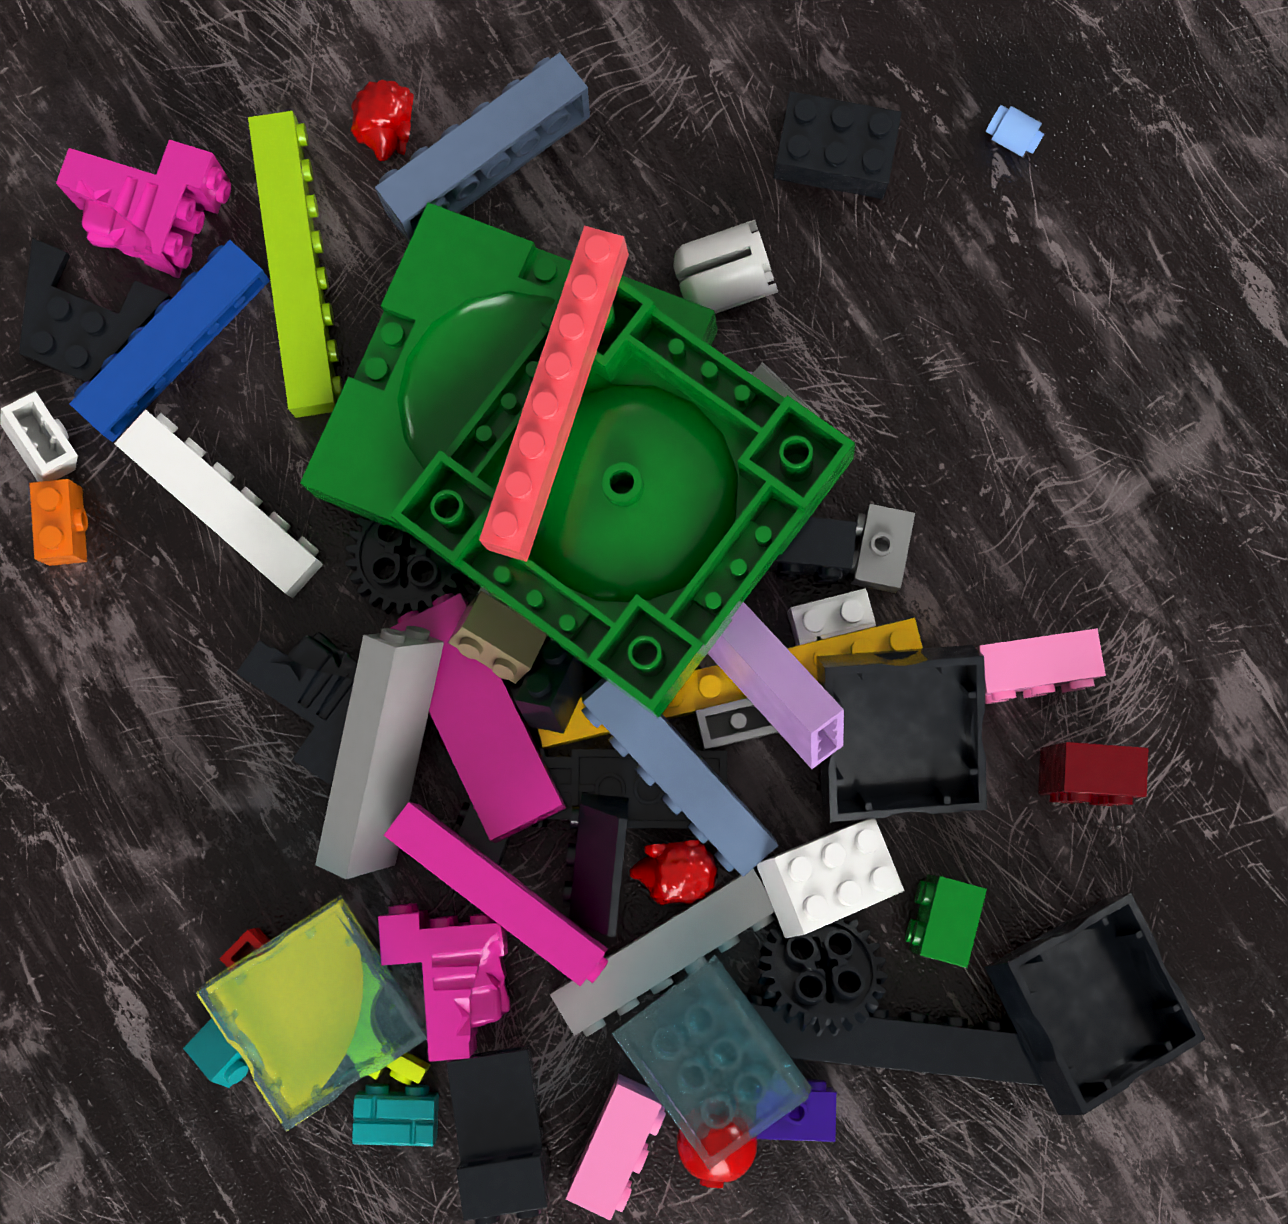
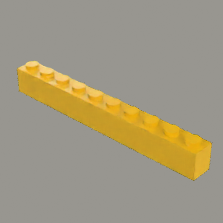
[538,618,923,749]

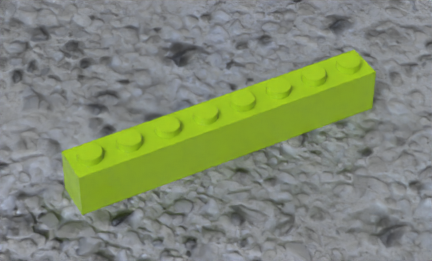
[248,110,343,418]

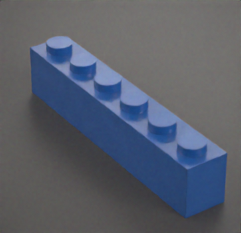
[69,240,270,442]

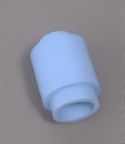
[985,105,1044,157]

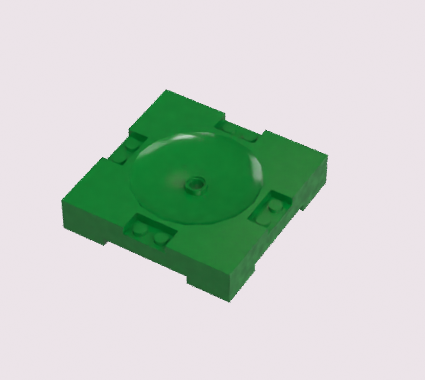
[300,202,718,534]
[390,279,855,718]

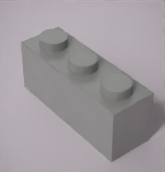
[694,698,779,750]

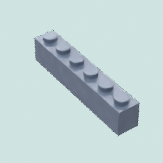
[581,677,779,877]

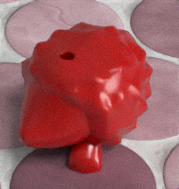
[351,80,414,161]
[629,840,718,905]

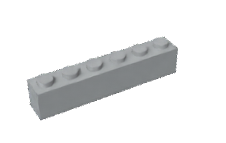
[550,869,775,1037]

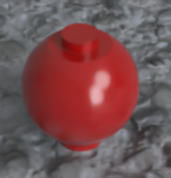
[677,1092,757,1188]

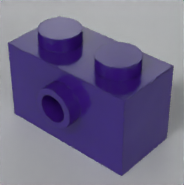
[753,1078,837,1142]

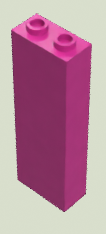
[390,593,566,843]
[384,802,608,987]

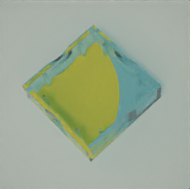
[196,895,427,1132]

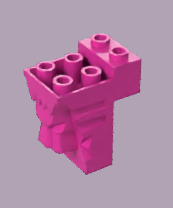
[56,140,231,278]
[378,903,511,1062]

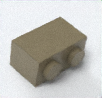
[448,591,547,684]

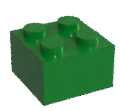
[905,874,987,968]

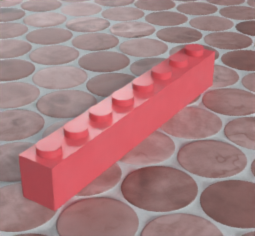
[479,226,629,562]

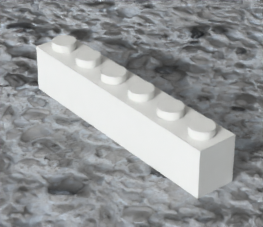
[114,409,323,598]

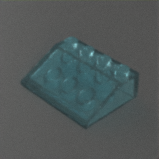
[612,955,812,1170]

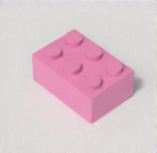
[976,628,1106,704]
[566,1073,666,1220]

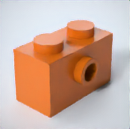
[29,479,88,566]

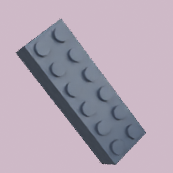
[375,52,590,243]

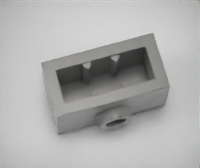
[850,504,915,593]

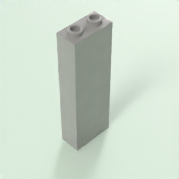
[315,626,444,879]

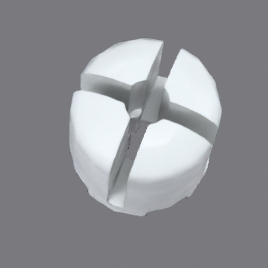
[673,220,778,314]

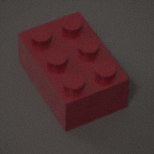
[1038,742,1148,806]

